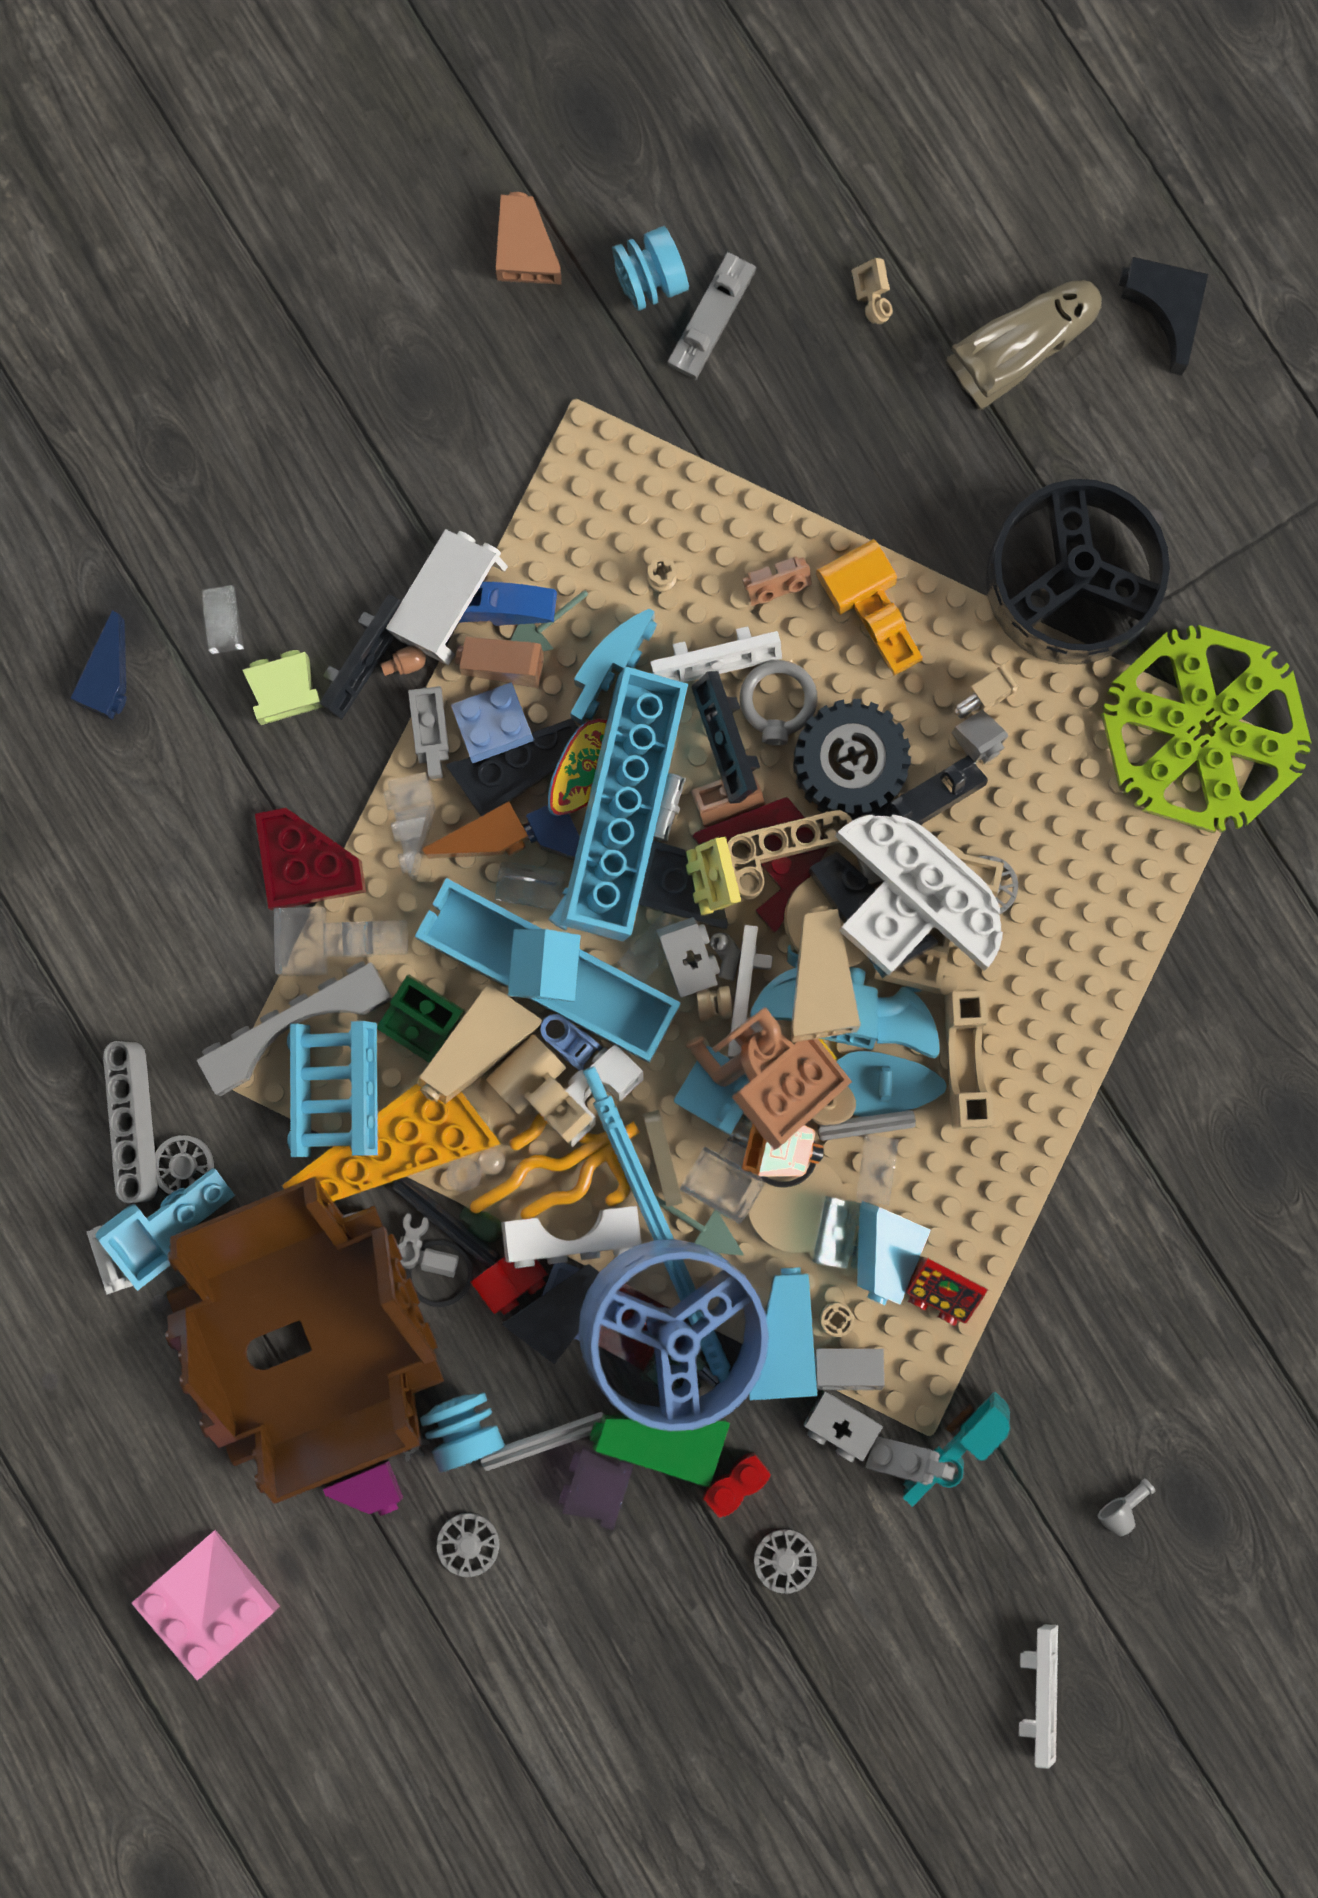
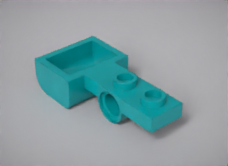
[903,1391,1010,1507]

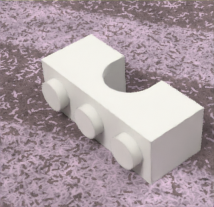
[544,1044,643,1147]

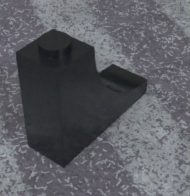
[1118,257,1208,375]

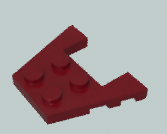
[692,797,829,933]

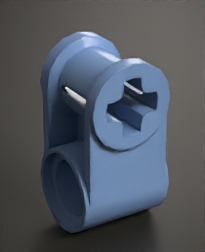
[540,1014,603,1071]

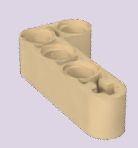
[727,810,852,899]

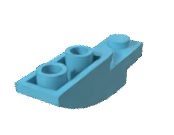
[570,609,657,725]

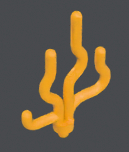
[470,1113,640,1220]

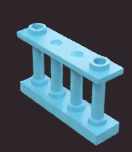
[287,1021,378,1157]

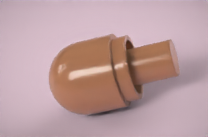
[380,645,426,676]

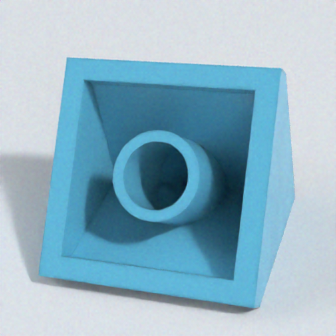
[508,929,581,1002]

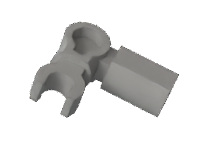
[398,1214,459,1278]

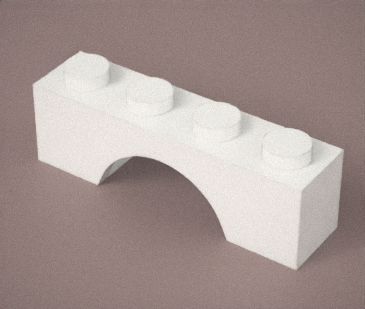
[501,1206,641,1268]

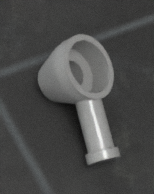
[1098,1478,1155,1536]

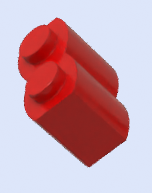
[471,1257,548,1315]
[703,1452,771,1518]

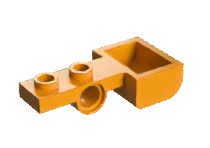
[816,539,923,676]

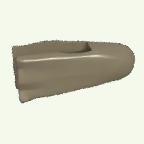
[946,280,1102,410]

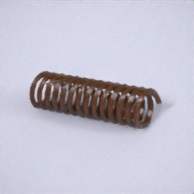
[945,1404,975,1434]

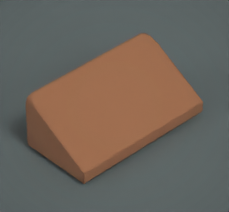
[691,772,765,827]

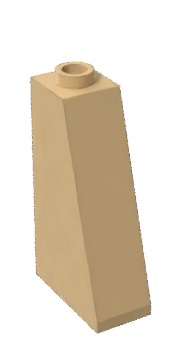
[790,906,860,1043]
[418,983,543,1104]

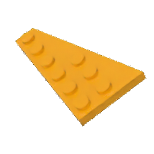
[282,1083,501,1202]

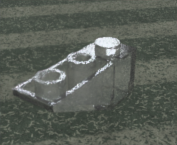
[384,772,436,880]

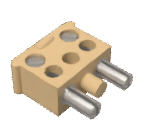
[955,664,1018,719]

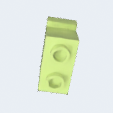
[243,650,323,725]

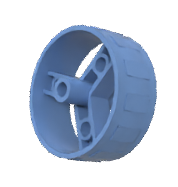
[579,1239,769,1431]

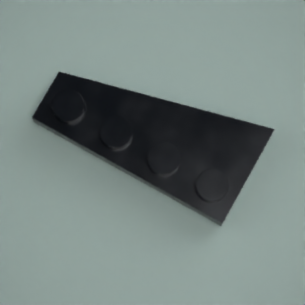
[446,718,579,816]

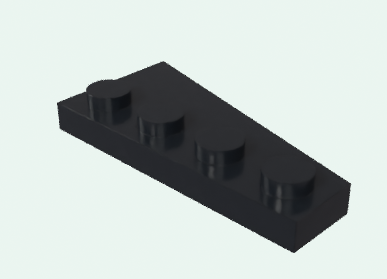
[808,851,939,978]

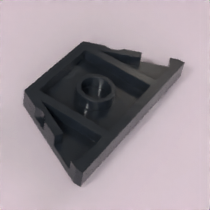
[638,841,728,930]

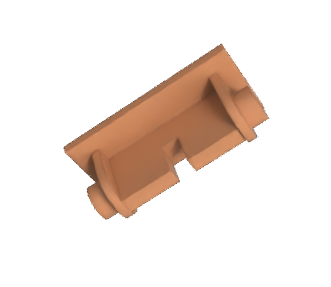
[742,556,812,606]

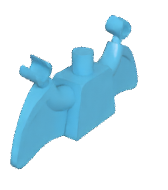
[750,945,940,1058]

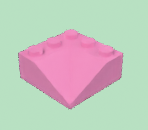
[132,1530,280,1681]

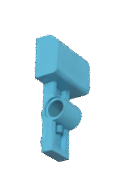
[95,1168,235,1291]

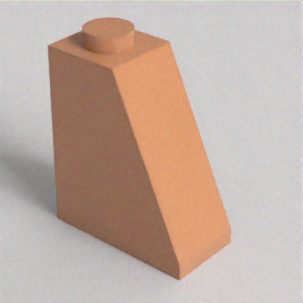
[496,192,561,284]
[455,637,544,689]

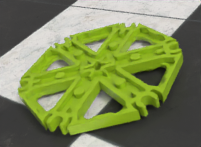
[1101,625,1311,833]

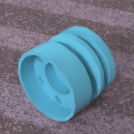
[612,226,689,311]
[419,1392,505,1472]

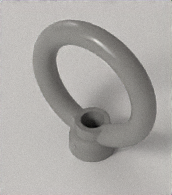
[740,660,818,745]

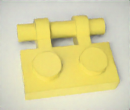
[686,837,741,915]

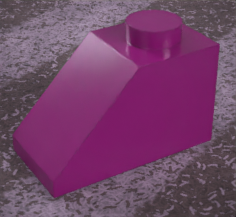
[323,1460,403,1516]

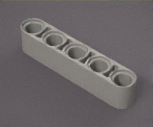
[103,1041,158,1203]

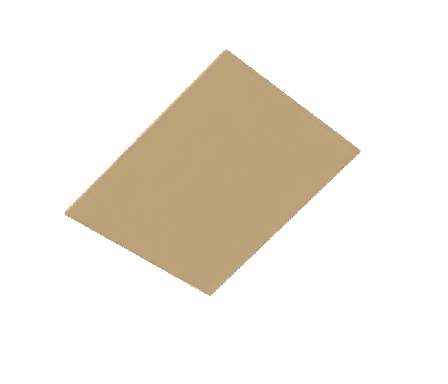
[233,399,1255,1436]

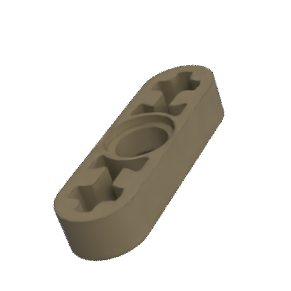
[643,1110,683,1207]

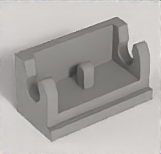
[815,1349,884,1390]

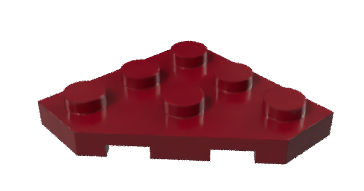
[255,808,366,910]

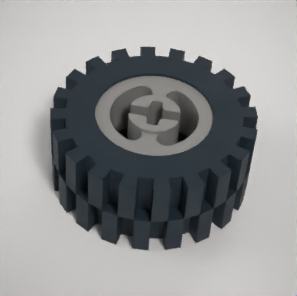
[793,699,911,820]

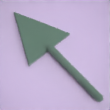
[510,590,588,652]
[654,1194,745,1256]

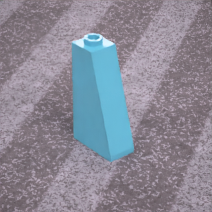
[749,1267,817,1400]

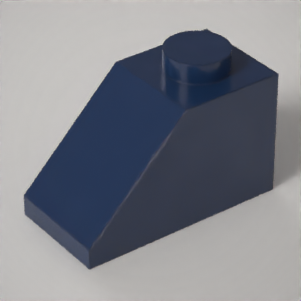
[523,805,580,861]

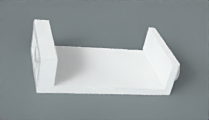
[386,529,508,666]

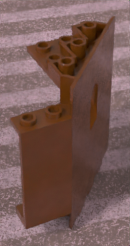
[165,1176,444,1504]

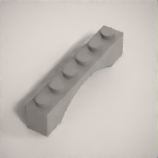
[197,961,393,1096]

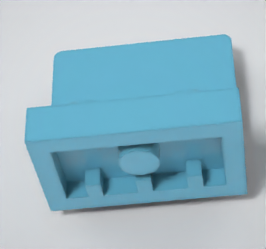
[674,1046,750,1135]

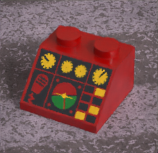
[905,1256,988,1326]

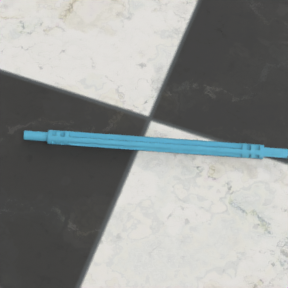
[583,1066,731,1383]

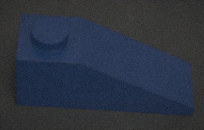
[71,611,127,720]

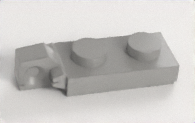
[408,686,449,780]
[865,1436,955,1485]

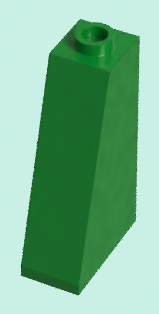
[589,1415,730,1488]

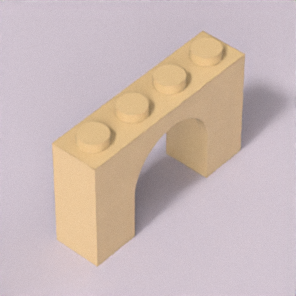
[944,990,995,1129]

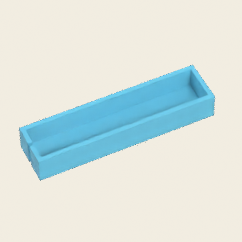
[415,878,681,1064]

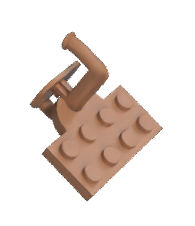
[686,1007,852,1151]

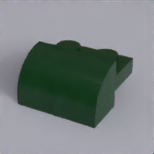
[377,974,465,1063]

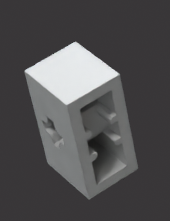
[656,917,720,998]
[803,1390,883,1462]

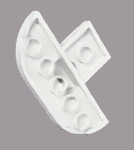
[835,815,1003,975]

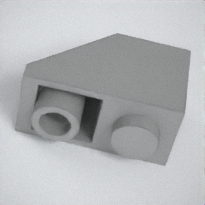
[952,709,1009,764]

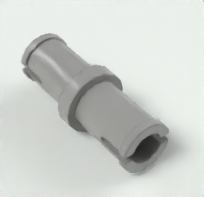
[653,773,686,842]

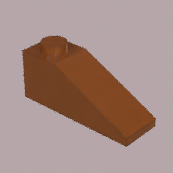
[422,802,529,859]

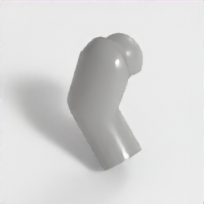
[710,933,741,981]

